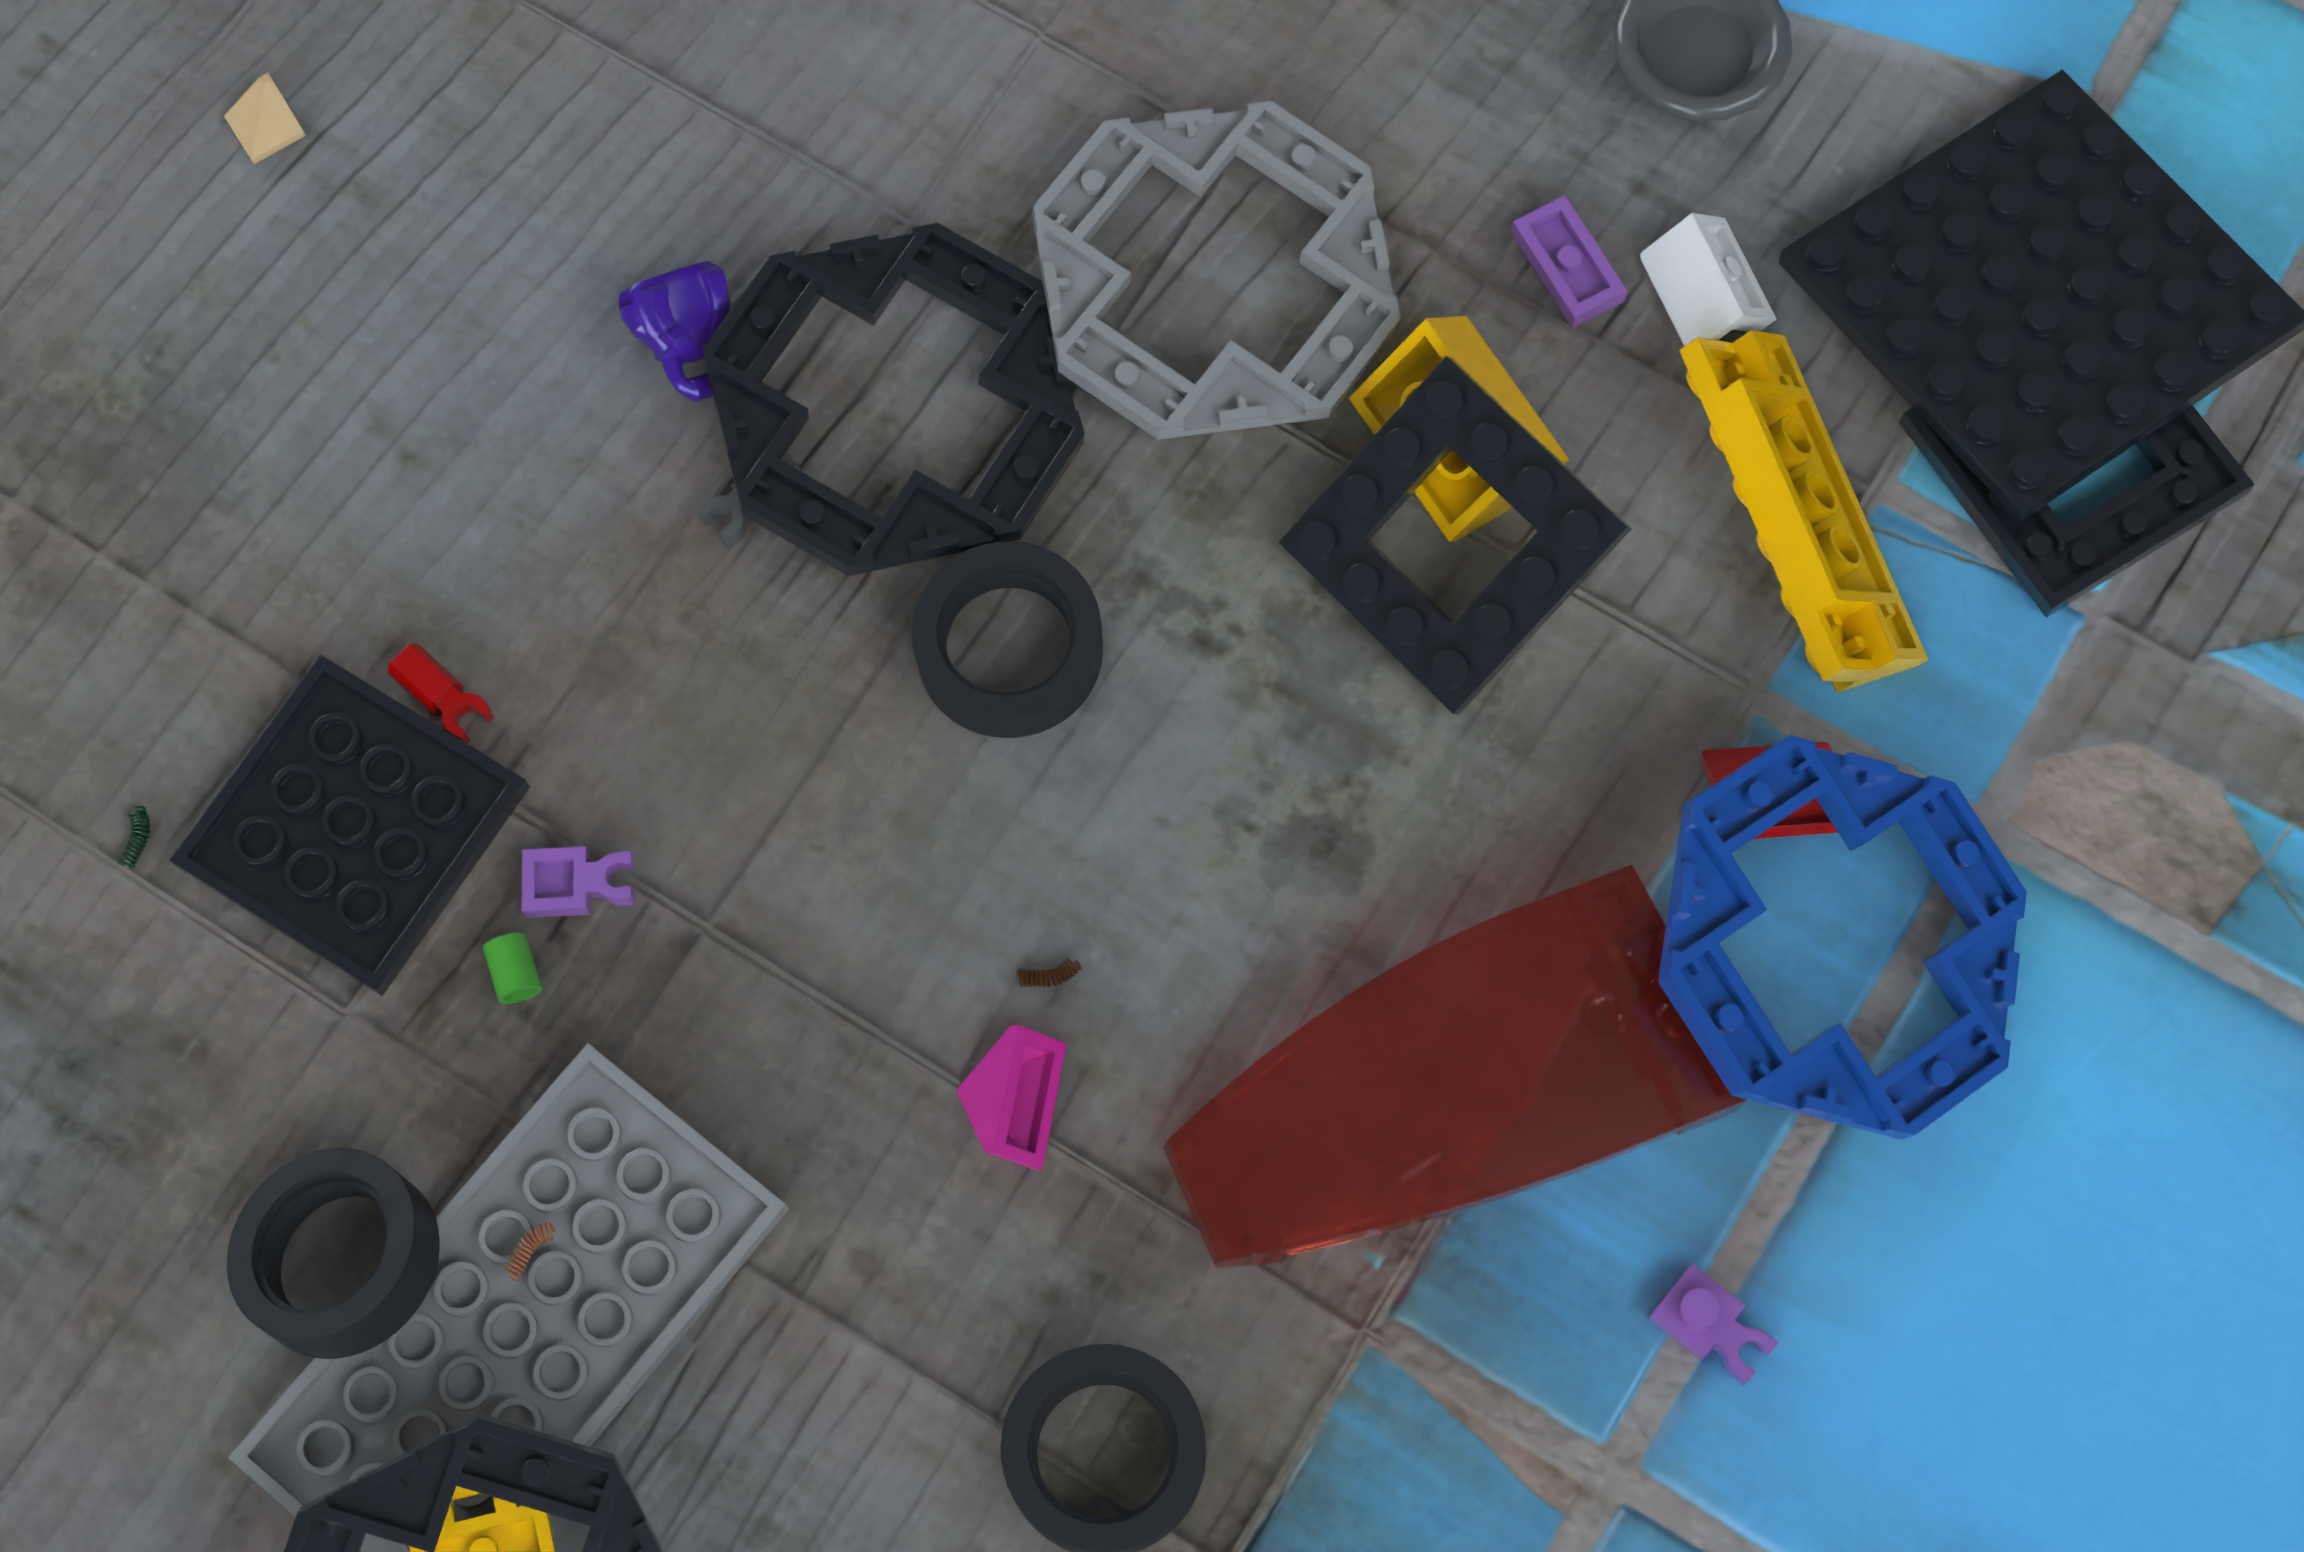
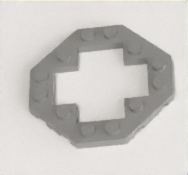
[1032,101,1401,440]

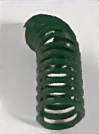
[117,806,151,868]

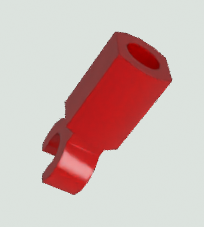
[388,643,494,744]

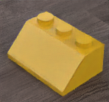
[1349,316,1570,542]

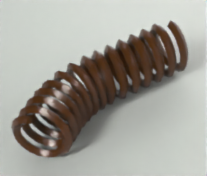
[1017,958,1082,988]

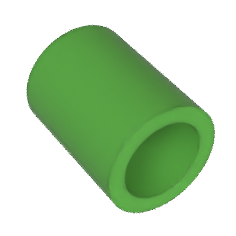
[482,932,543,1004]

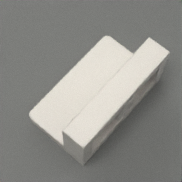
[1640,213,1777,346]

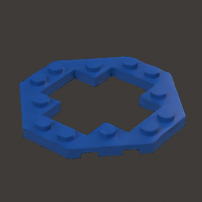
[1658,735,2027,1140]

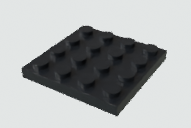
[169,654,530,996]

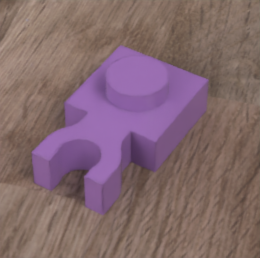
[521,846,635,918]
[1648,1263,1779,1386]

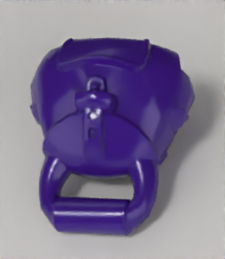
[619,261,730,402]

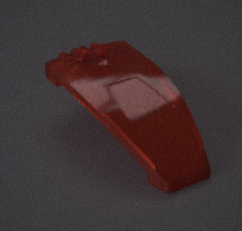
[1163,864,1747,1268]

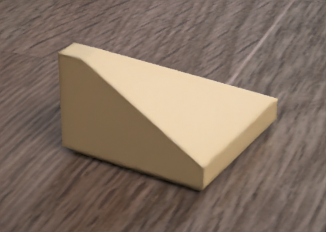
[224,73,306,164]

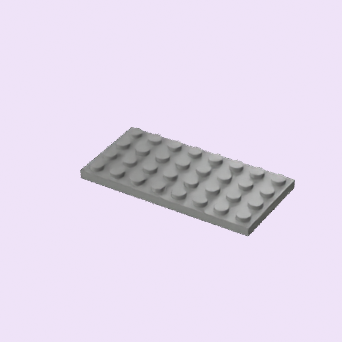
[228,1043,789,1552]

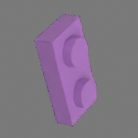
[1511,195,1627,328]

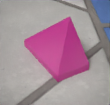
[956,1025,1067,1170]

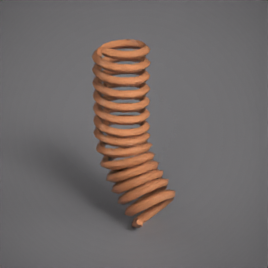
[503,1221,556,1281]

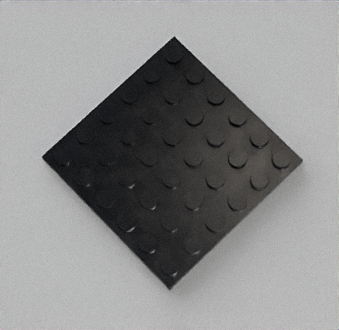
[1779,69,2304,523]

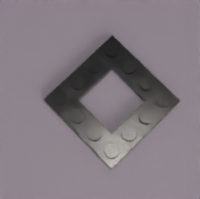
[1279,356,1632,714]
[1899,405,2255,618]

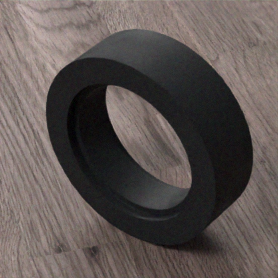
[912,542,1103,738]
[227,1148,440,1359]
[1000,1344,1206,1552]

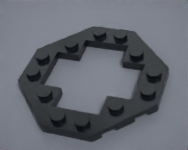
[703,223,1085,576]
[284,1414,664,1552]

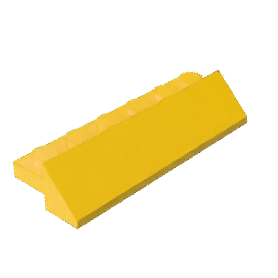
[1679,330,1929,693]

